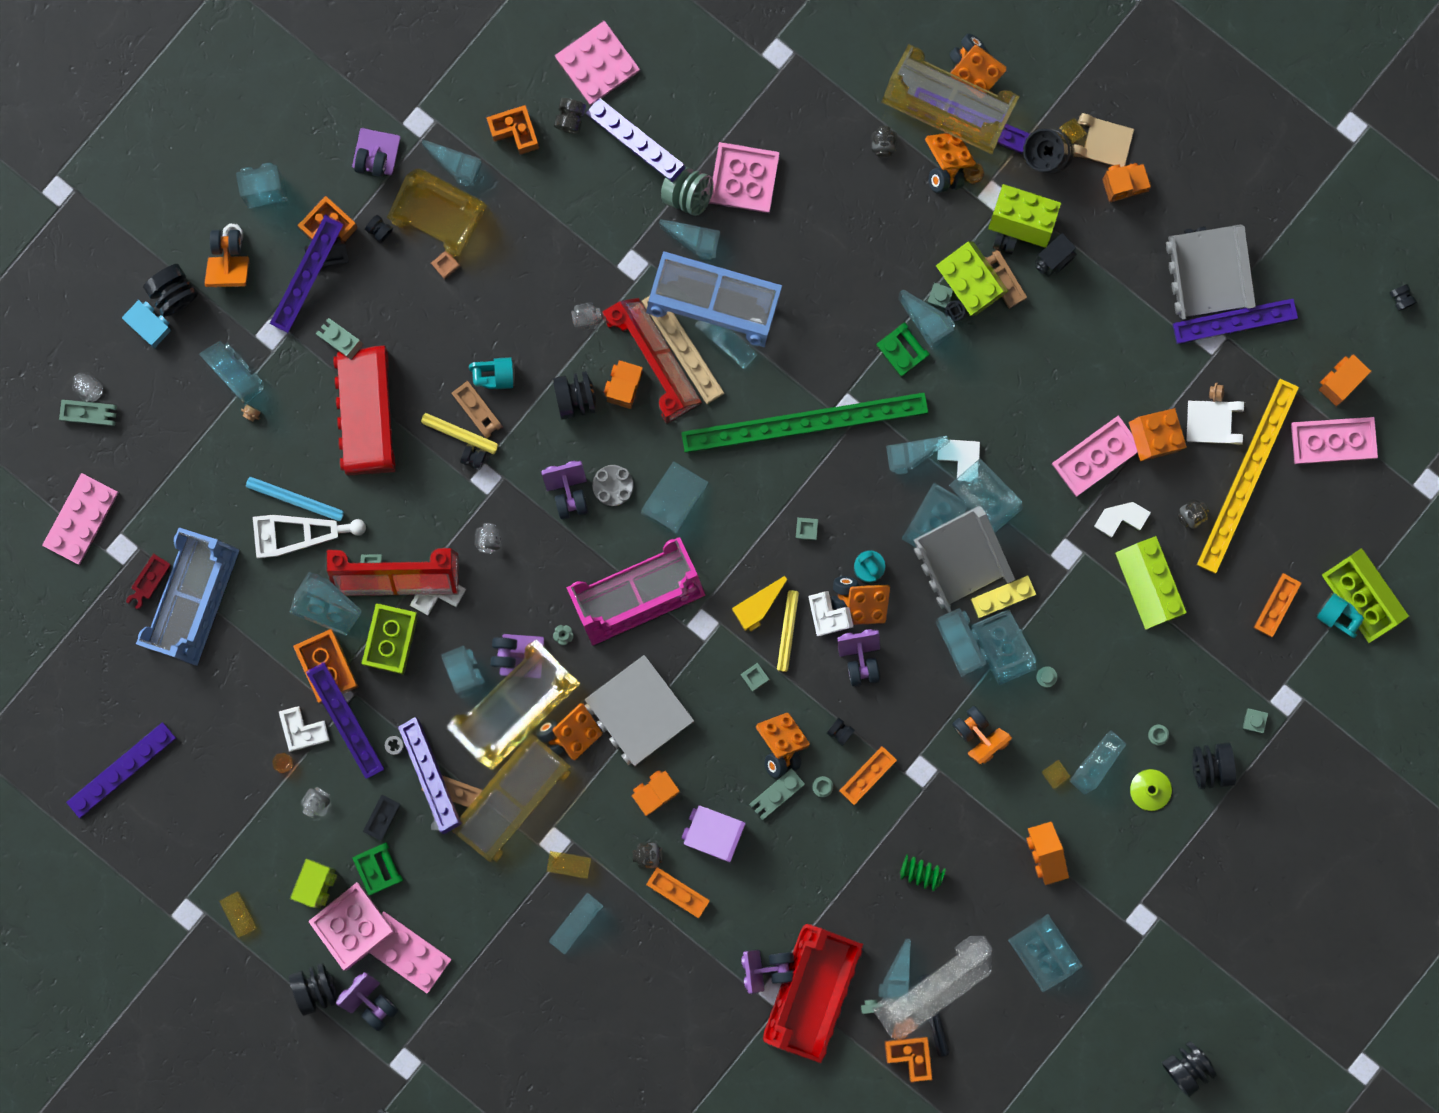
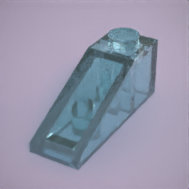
[422,140,482,187]
[659,219,720,260]
[694,320,757,369]
[886,436,950,475]
[1070,731,1126,795]
[549,893,604,955]
[879,939,910,1002]

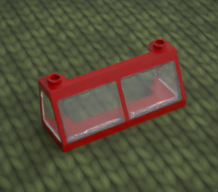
[602,298,702,424]
[327,548,458,596]

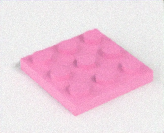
[555,21,640,106]
[709,142,779,213]
[308,883,394,971]

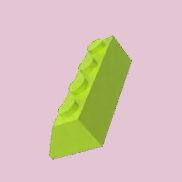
[1115,536,1186,630]
[1322,548,1409,643]

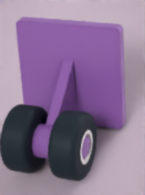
[352,128,400,177]
[541,461,588,520]
[838,629,880,687]
[491,634,544,678]
[742,950,794,994]
[336,973,398,1031]

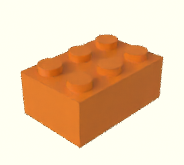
[293,629,358,704]

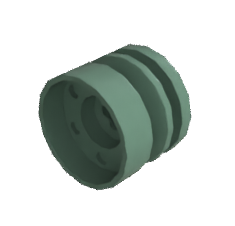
[661,166,714,216]

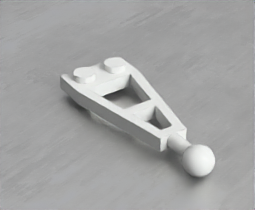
[253,515,366,559]

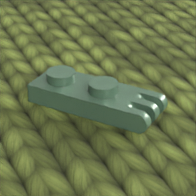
[316,318,363,360]
[59,400,117,426]
[749,768,805,820]

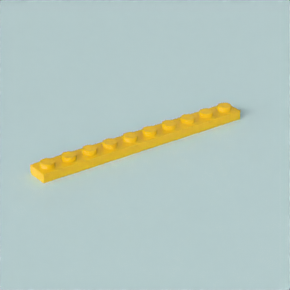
[1196,379,1299,574]

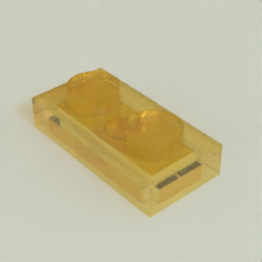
[547,851,591,879]
[219,891,257,938]

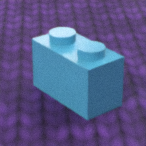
[122,300,171,349]

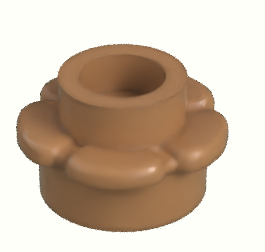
[1209,383,1224,402]
[241,404,261,421]

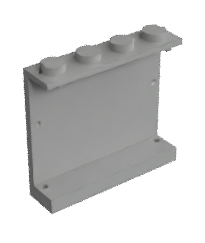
[1166,225,1256,319]
[914,506,1015,614]
[584,655,694,767]

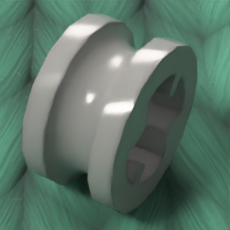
[385,736,404,755]

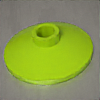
[1130,769,1172,811]

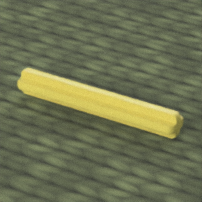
[421,413,498,454]
[777,590,799,672]

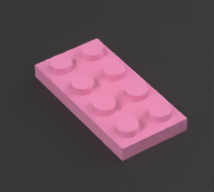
[1052,416,1138,497]
[1291,417,1378,464]
[42,473,119,565]
[369,911,452,994]

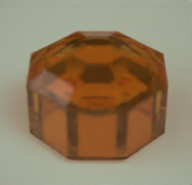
[963,162,984,184]
[272,753,293,773]

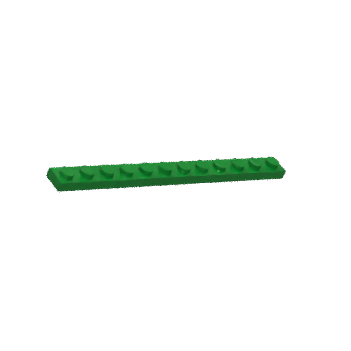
[681,393,928,453]

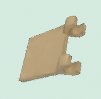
[1074,113,1134,167]

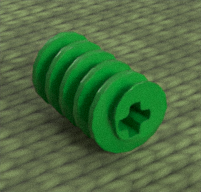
[900,854,946,892]

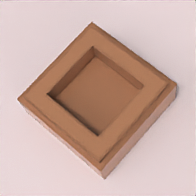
[431,250,460,279]

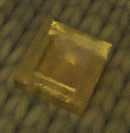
[1060,118,1087,144]
[1041,760,1071,789]

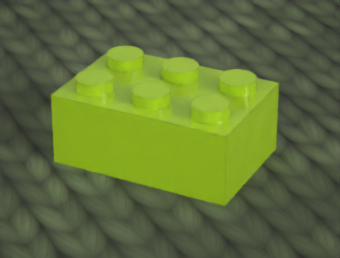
[988,184,1061,248]
[936,241,1008,316]
[362,603,418,675]
[290,859,337,908]

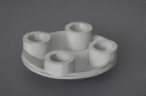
[592,465,634,506]

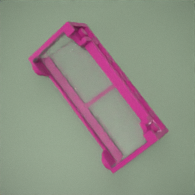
[566,537,705,646]

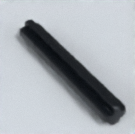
[919,975,949,1057]

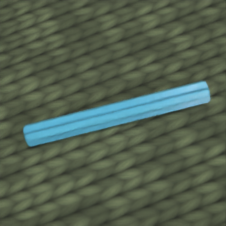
[246,477,344,521]

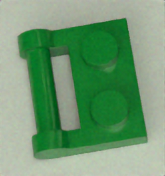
[876,322,930,377]
[352,842,403,896]

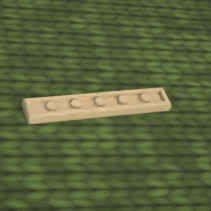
[642,290,724,405]

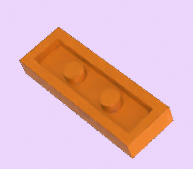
[1254,573,1301,638]
[839,746,897,805]
[646,867,710,918]

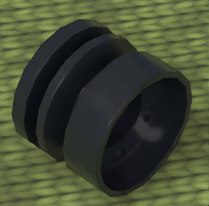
[1023,129,1074,173]
[143,264,198,317]
[552,371,596,420]
[1192,742,1236,790]
[289,963,337,1016]
[1162,1041,1217,1097]

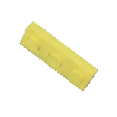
[971,576,1036,619]

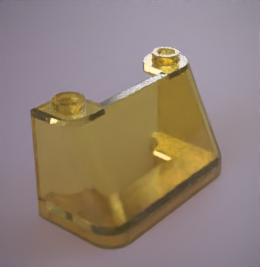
[387,169,487,256]

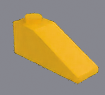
[732,576,787,631]

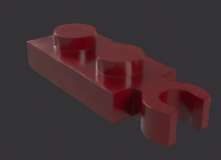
[126,553,172,610]

